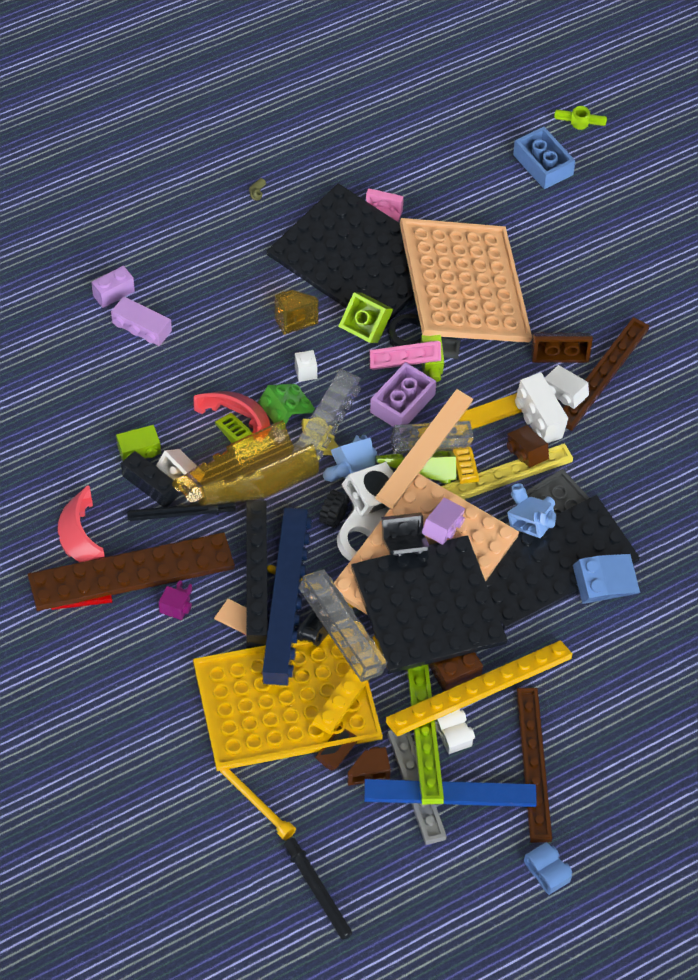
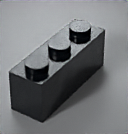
[121,451,179,507]

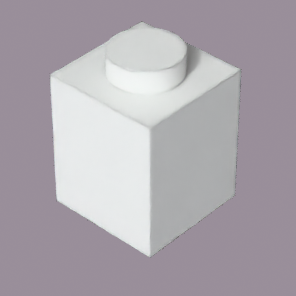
[295,350,317,382]

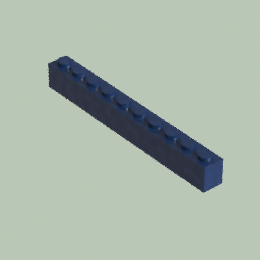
[262,508,312,686]

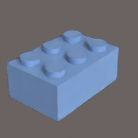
[513,127,575,189]

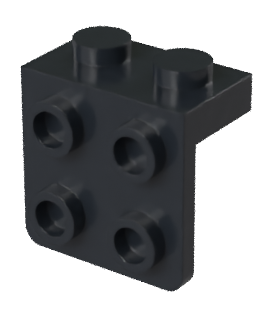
[381,513,430,556]

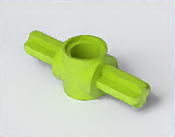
[554,106,607,130]

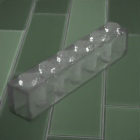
[291,368,361,467]
[299,569,387,682]

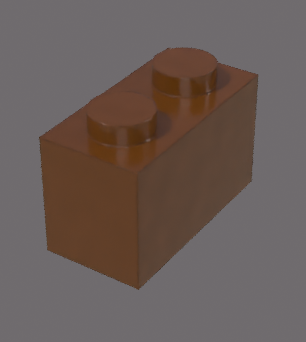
[507,425,549,468]

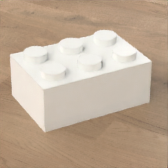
[515,372,568,443]

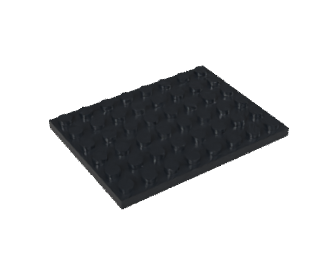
[267,183,415,324]

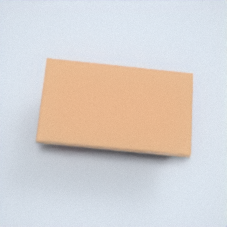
[214,599,246,635]

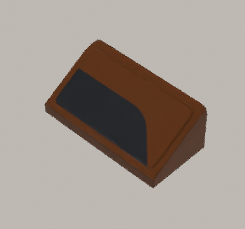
[315,726,357,771]

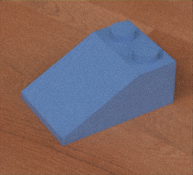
[573,554,640,604]

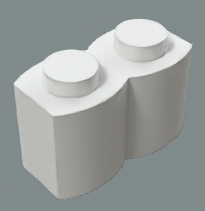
[435,709,475,754]

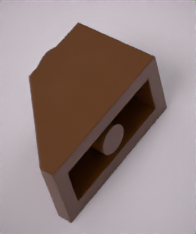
[347,747,391,786]

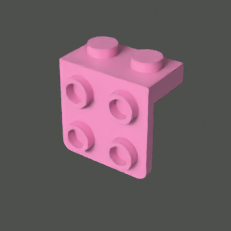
[366,188,403,222]

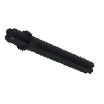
[127,500,236,521]
[284,838,352,940]

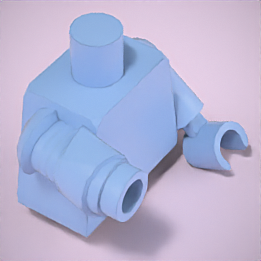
[323,435,377,482]
[507,483,556,538]

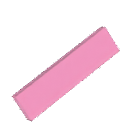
[370,341,441,370]

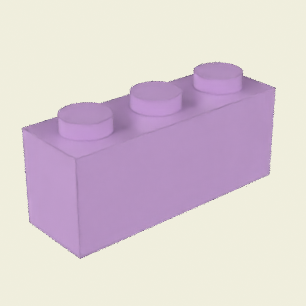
[111,296,172,346]

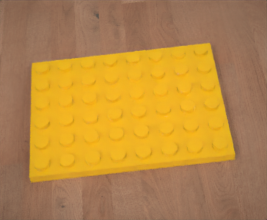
[193,629,383,771]

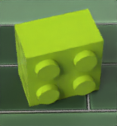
[338,292,393,343]

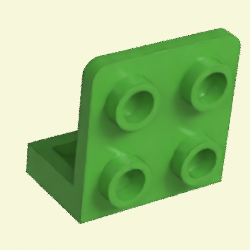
[258,384,315,429]

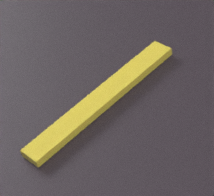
[441,443,573,499]

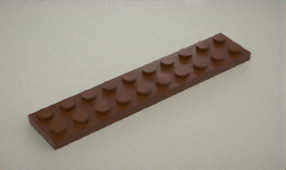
[28,532,235,611]

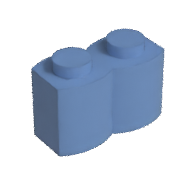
[524,842,572,895]

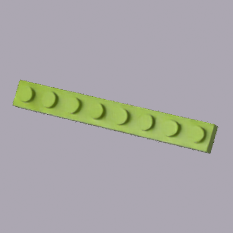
[407,664,444,805]

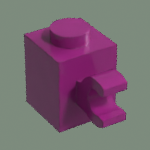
[159,580,192,620]

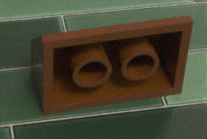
[531,332,593,363]

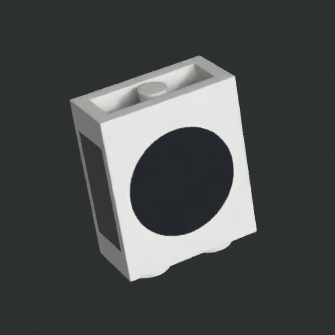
[341,462,394,517]

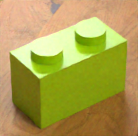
[116,425,161,461]

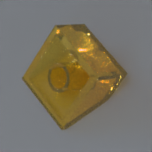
[275,290,318,335]

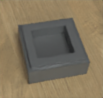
[442,338,461,359]

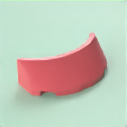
[194,391,271,442]
[58,486,105,563]

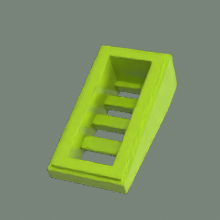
[215,413,253,449]

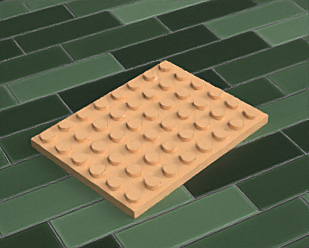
[399,218,532,343]
[329,474,519,614]

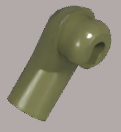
[249,178,266,201]

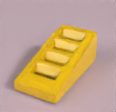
[452,447,479,484]

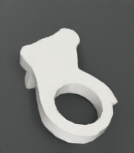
[337,503,390,561]

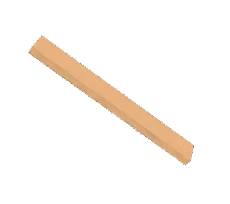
[376,389,473,509]

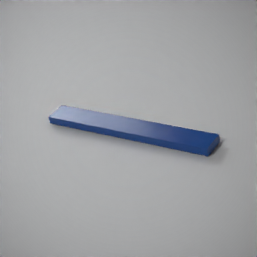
[364,779,537,807]

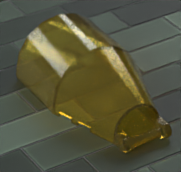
[172,420,319,506]

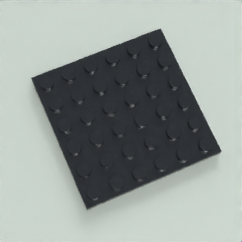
[351,535,508,674]

